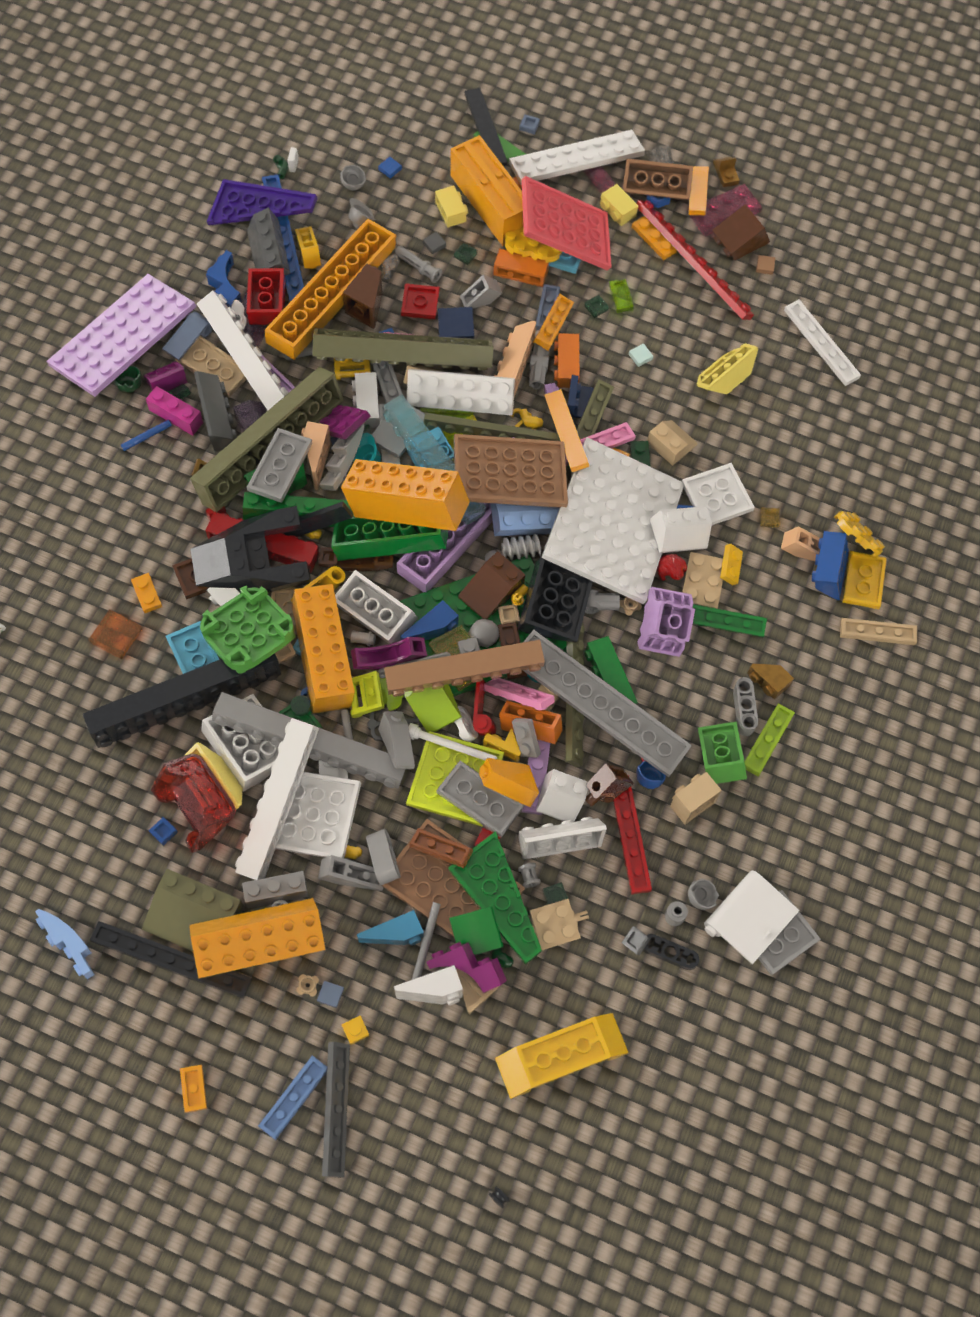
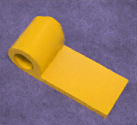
[290,566,345,602]

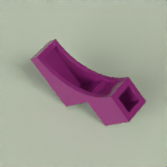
[351,637,427,670]
[426,942,507,993]

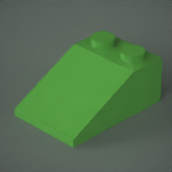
[698,722,747,784]

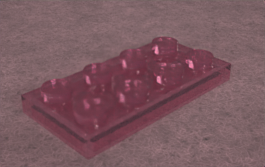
[687,184,762,237]

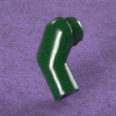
[273,155,288,179]

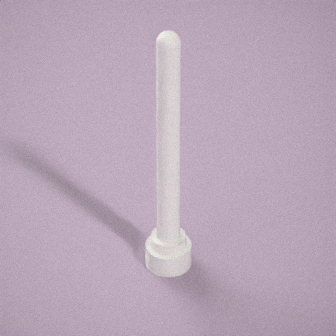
[409,723,498,761]

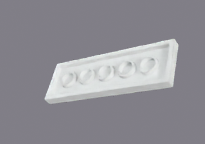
[407,369,515,415]

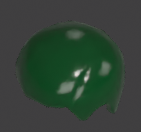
[114,366,142,393]

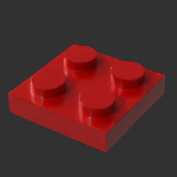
[401,284,440,320]

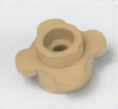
[620,597,642,616]
[296,974,319,997]

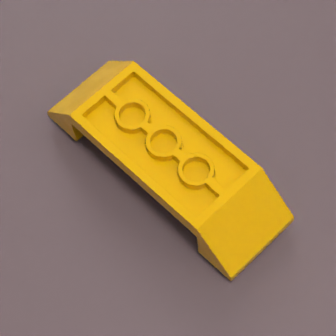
[495,1013,629,1099]

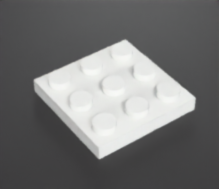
[682,463,755,525]

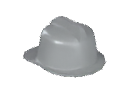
[348,198,376,229]

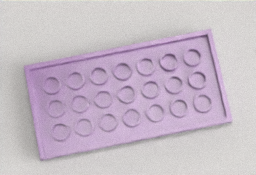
[47,274,196,397]

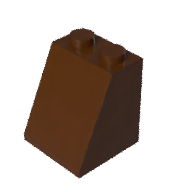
[712,204,770,261]
[343,264,383,329]

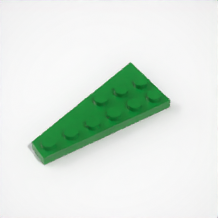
[448,831,542,965]

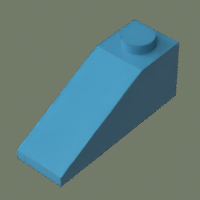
[357,910,424,945]

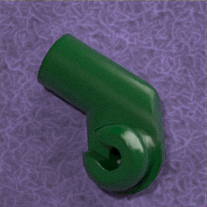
[492,947,514,968]

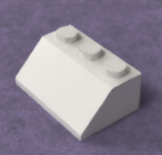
[650,506,712,553]

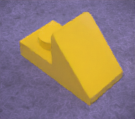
[483,729,521,762]

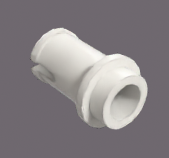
[351,630,376,647]

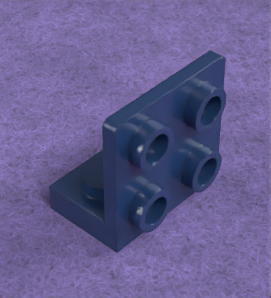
[568,375,602,421]

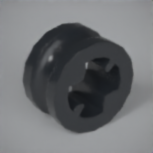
[488,1186,510,1209]

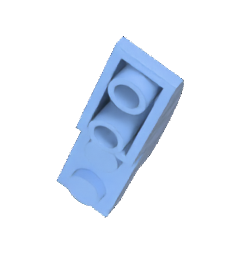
[35,909,95,979]

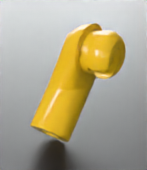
[511,584,528,606]

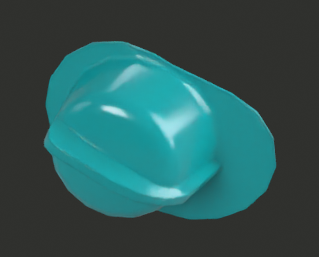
[353,433,381,463]

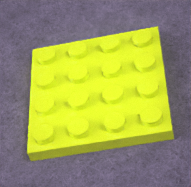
[406,731,505,827]

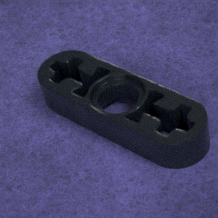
[643,934,699,970]

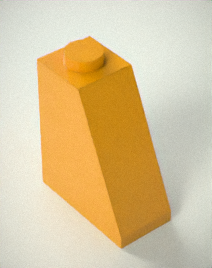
[479,758,539,807]

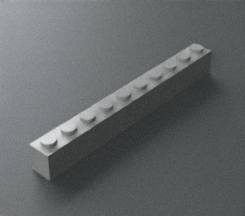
[212,692,406,789]

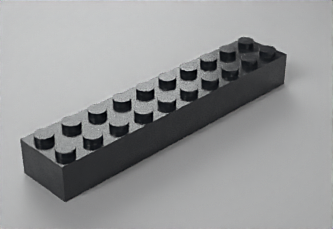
[82,654,282,748]

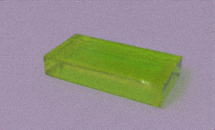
[609,279,634,313]

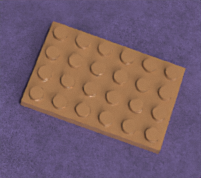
[454,434,568,508]
[378,819,525,955]

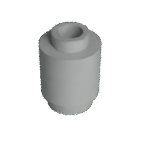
[665,901,688,926]

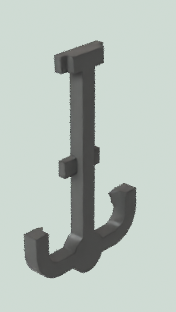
[367,710,423,741]

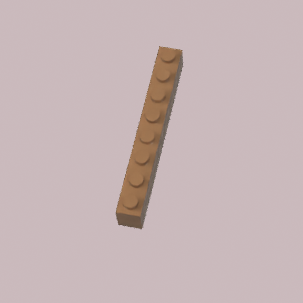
[384,640,545,697]

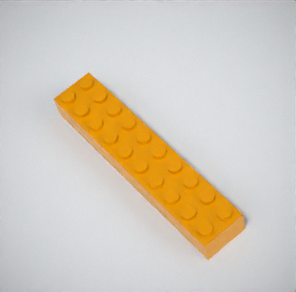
[265,219,396,360]

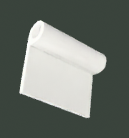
[704,870,800,964]

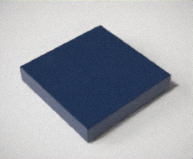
[438,307,474,339]

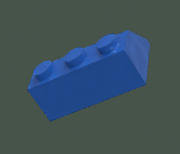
[812,531,849,600]

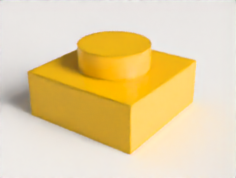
[341,1015,370,1045]

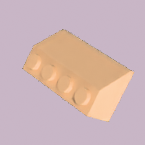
[494,321,536,397]

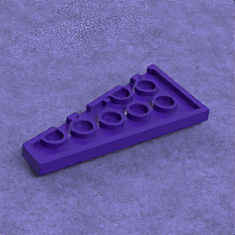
[206,179,318,225]

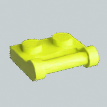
[350,671,385,718]

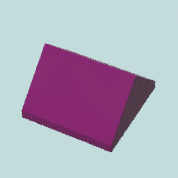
[144,361,188,392]

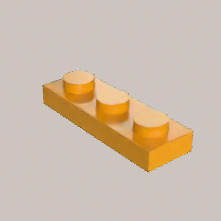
[632,216,677,260]

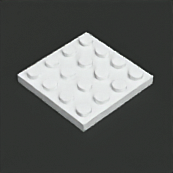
[275,772,361,858]

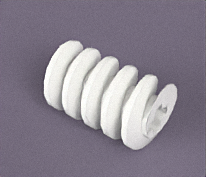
[501,534,541,560]

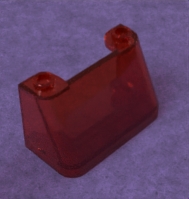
[151,753,236,853]

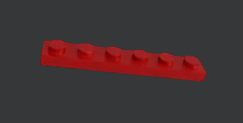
[613,775,652,895]

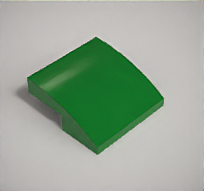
[449,906,503,955]

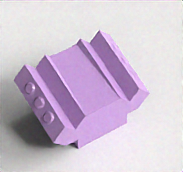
[637,587,695,657]

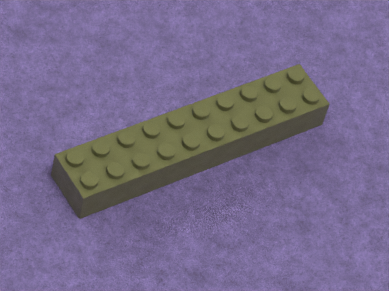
[312,328,494,370]
[190,366,344,513]

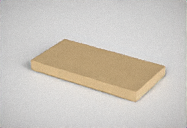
[175,335,247,398]

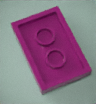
[319,405,371,440]

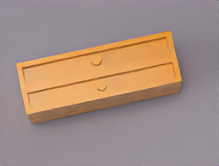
[451,135,524,246]
[341,459,470,531]
[292,584,355,714]
[189,898,326,978]

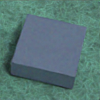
[519,114,540,135]
[317,981,344,1008]

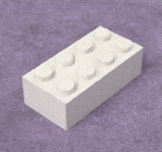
[335,570,418,644]

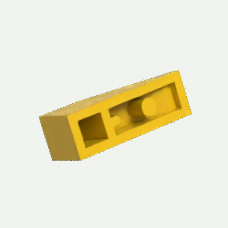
[295,226,322,269]

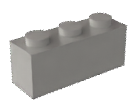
[242,871,308,908]

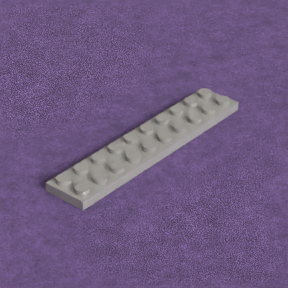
[523,629,692,778]

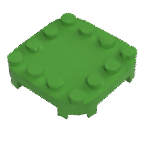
[200,585,295,673]

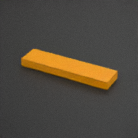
[689,166,709,215]
[533,293,574,351]

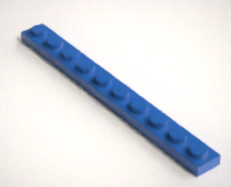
[262,174,304,302]

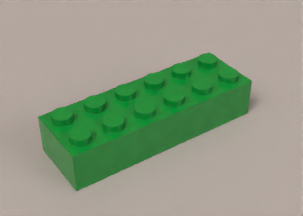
[331,515,448,561]

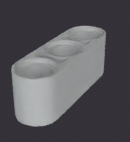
[733,677,758,736]
[366,828,401,885]

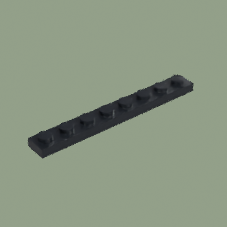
[90,921,252,999]

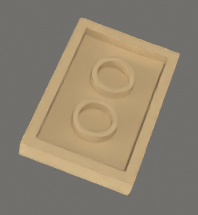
[682,552,723,609]

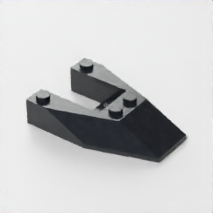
[190,506,312,592]

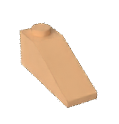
[781,526,820,561]

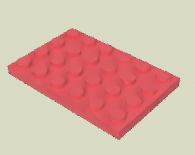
[522,176,612,271]

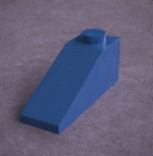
[400,600,459,640]

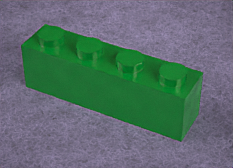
[584,636,638,705]

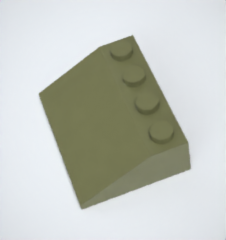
[142,869,244,952]

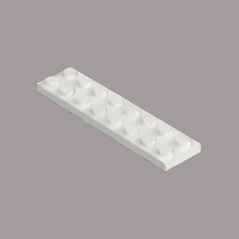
[509,130,645,185]

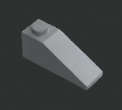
[378,711,415,769]
[318,855,383,891]

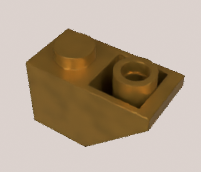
[747,664,794,700]

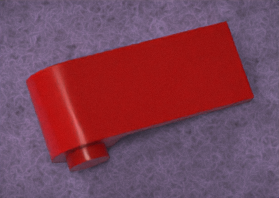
[473,679,497,738]

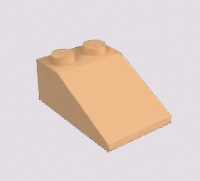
[301,421,331,490]

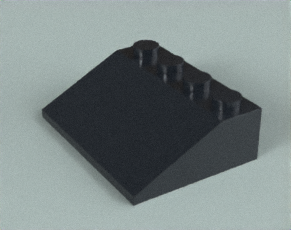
[517,556,593,643]

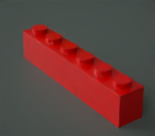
[205,512,320,573]

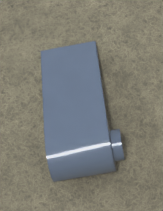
[162,311,213,361]

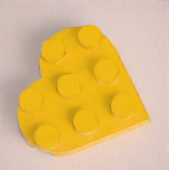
[505,227,562,263]
[834,511,885,557]

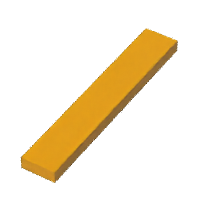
[544,389,589,472]

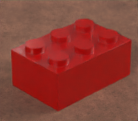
[246,268,286,325]

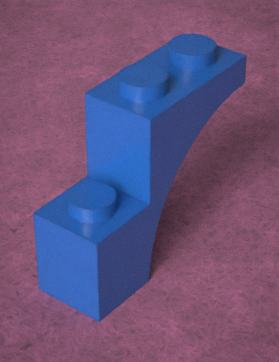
[206,250,242,308]

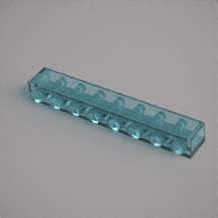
[383,394,486,525]

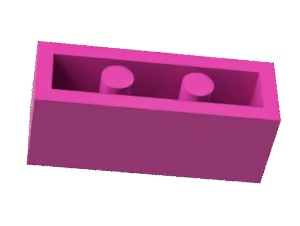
[146,386,203,436]

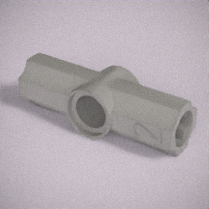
[529,343,549,389]
[585,590,620,614]

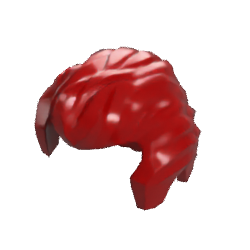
[657,554,687,581]

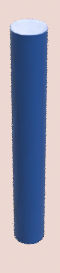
[120,420,172,451]

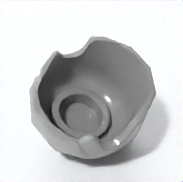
[340,165,366,191]
[468,619,499,648]
[688,879,719,910]

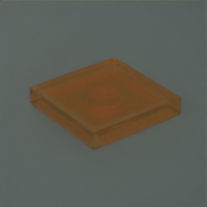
[88,609,143,659]

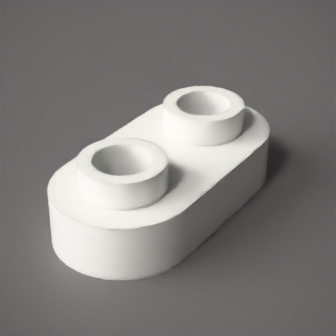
[454,706,478,742]

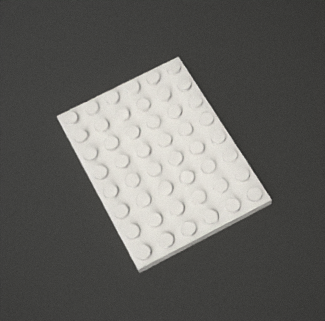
[541,437,684,604]

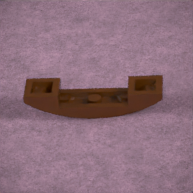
[318,547,394,571]

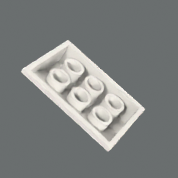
[201,694,279,792]
[518,817,607,860]

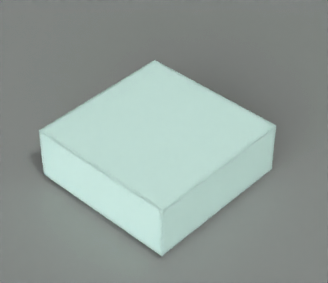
[628,343,653,367]

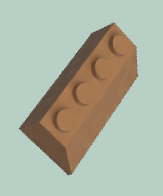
[623,159,693,200]

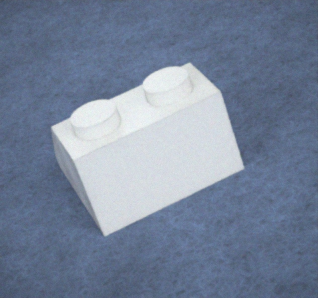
[536,769,588,822]

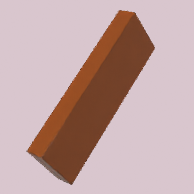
[409,828,473,868]

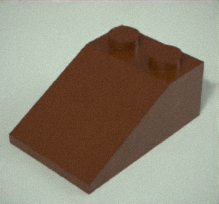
[458,551,525,619]

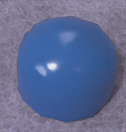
[636,761,666,789]

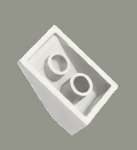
[394,965,463,1005]

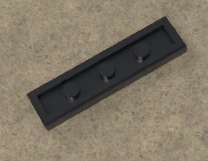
[283,501,353,537]

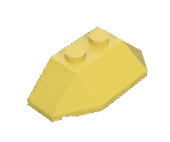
[697,343,758,394]
[184,742,243,818]

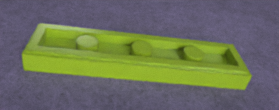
[745,703,795,777]

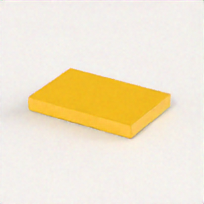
[842,551,887,610]

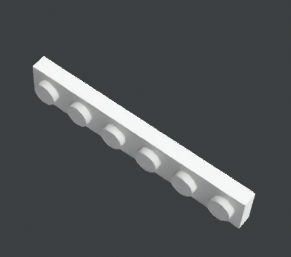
[784,300,861,386]

